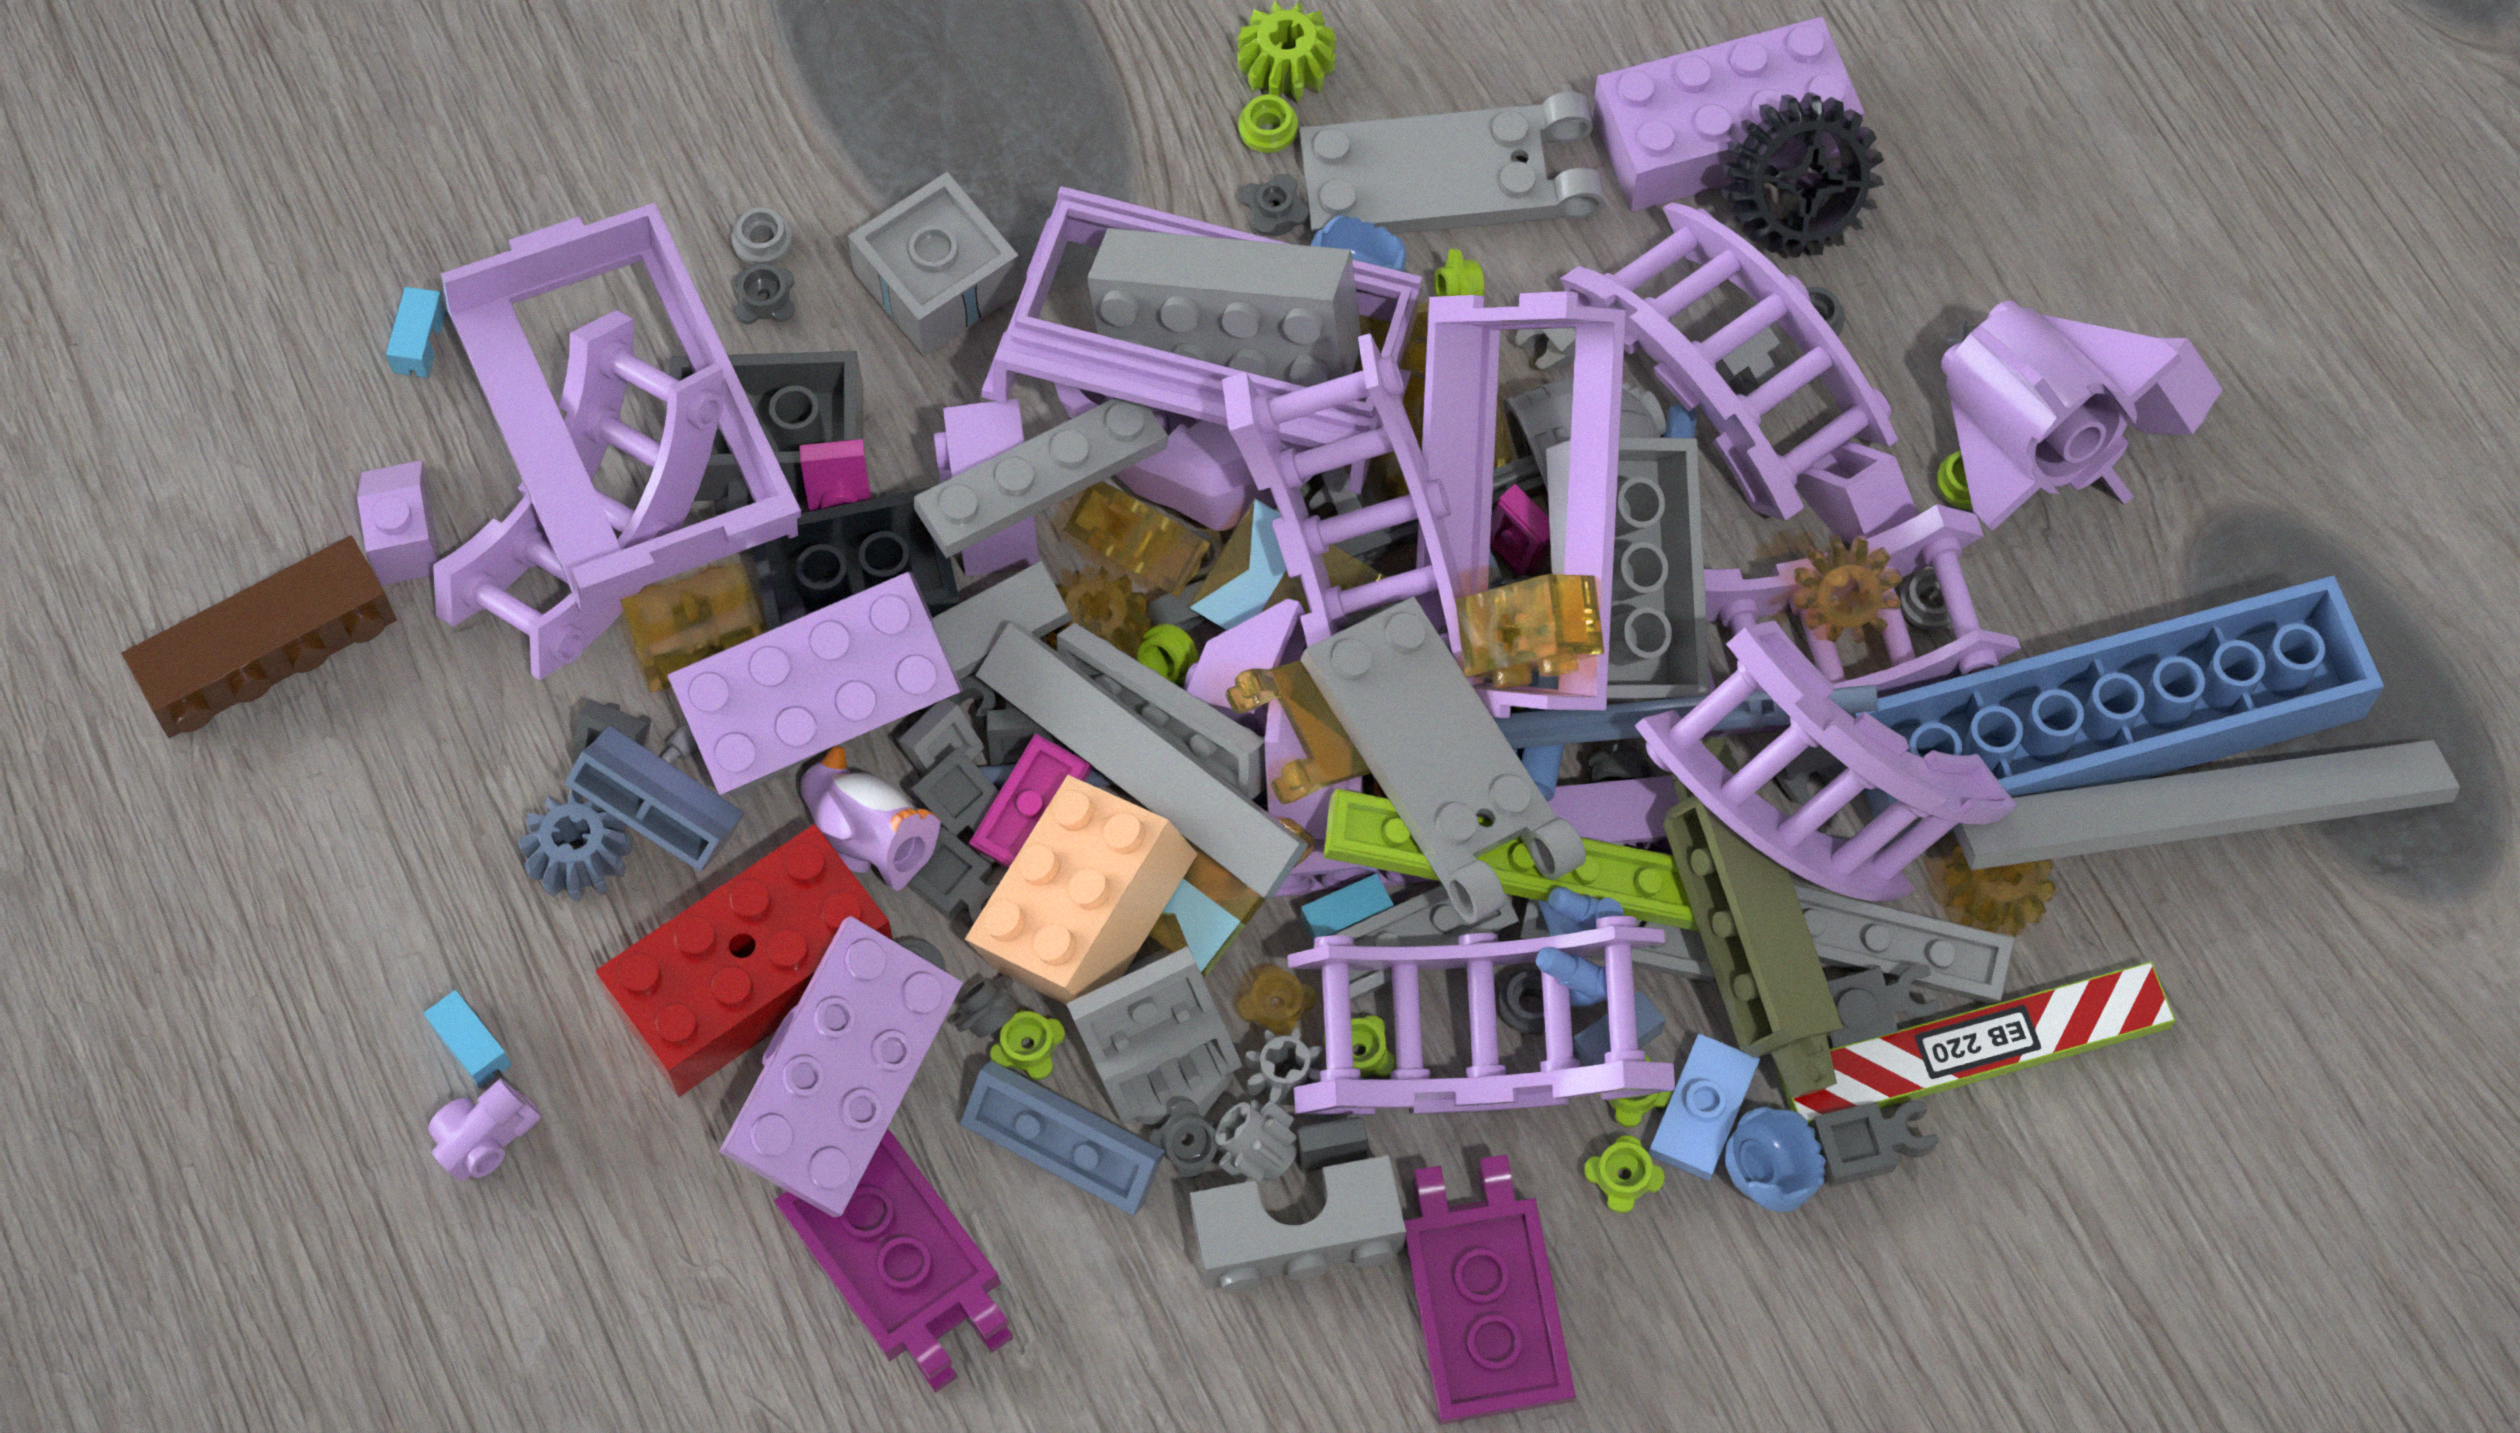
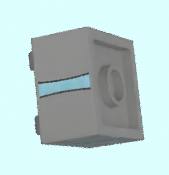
[847,172,1023,357]

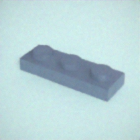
[960,1060,1165,1216]

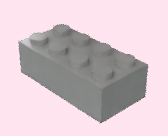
[1087,228,1361,387]
[1546,437,1710,705]

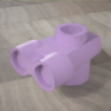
[428,1078,543,1182]

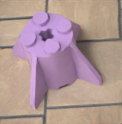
[1941,300,2183,531]

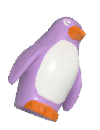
[800,746,941,892]

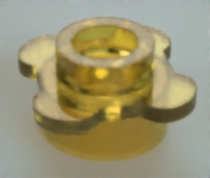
[1238,965,1316,1037]

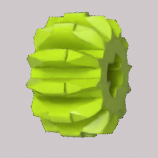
[1237,0,1336,103]

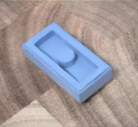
[1648,1033,1760,1181]

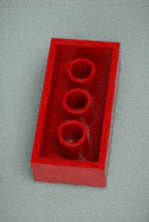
[595,824,894,1098]

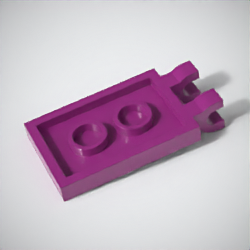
[774,1128,1013,1393]
[1404,1154,1576,1425]

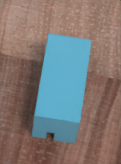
[386,287,447,378]
[1300,873,1394,947]
[423,990,511,1089]

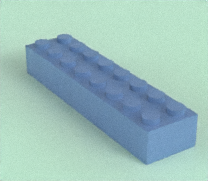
[1850,575,2384,849]

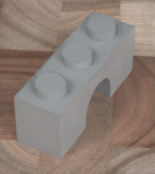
[1190,1155,1406,1293]

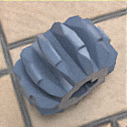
[519,789,633,903]

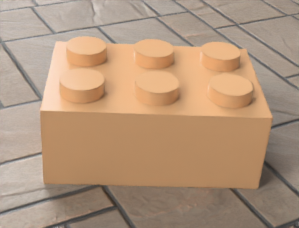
[965,775,1198,1005]

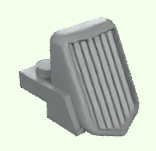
[1066,946,1243,1125]

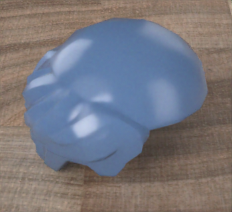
[1310,215,1406,272]
[1725,1106,1826,1213]

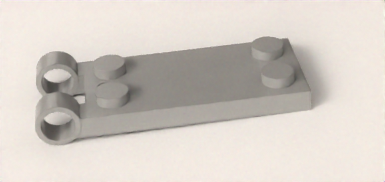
[1299,91,1605,240]
[1300,596,1586,923]

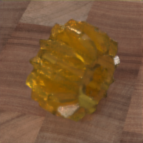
[1792,535,1902,643]
[1046,566,1150,659]
[1942,843,2056,938]

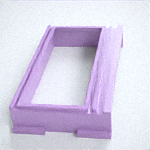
[982,186,1422,494]
[441,202,801,613]
[1415,291,1626,718]

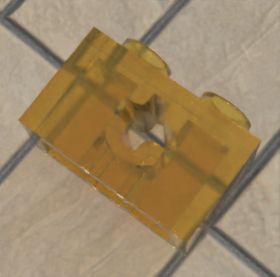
[1063,480,1210,598]
[621,561,766,693]
[1455,574,1605,688]

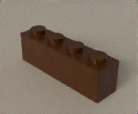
[121,535,397,739]

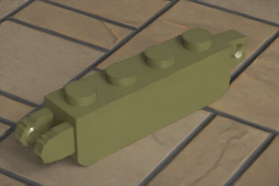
[1663,735,1843,1098]

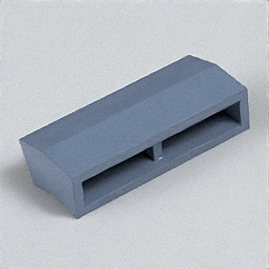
[564,725,745,872]

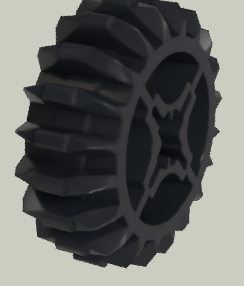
[1720,92,1885,258]

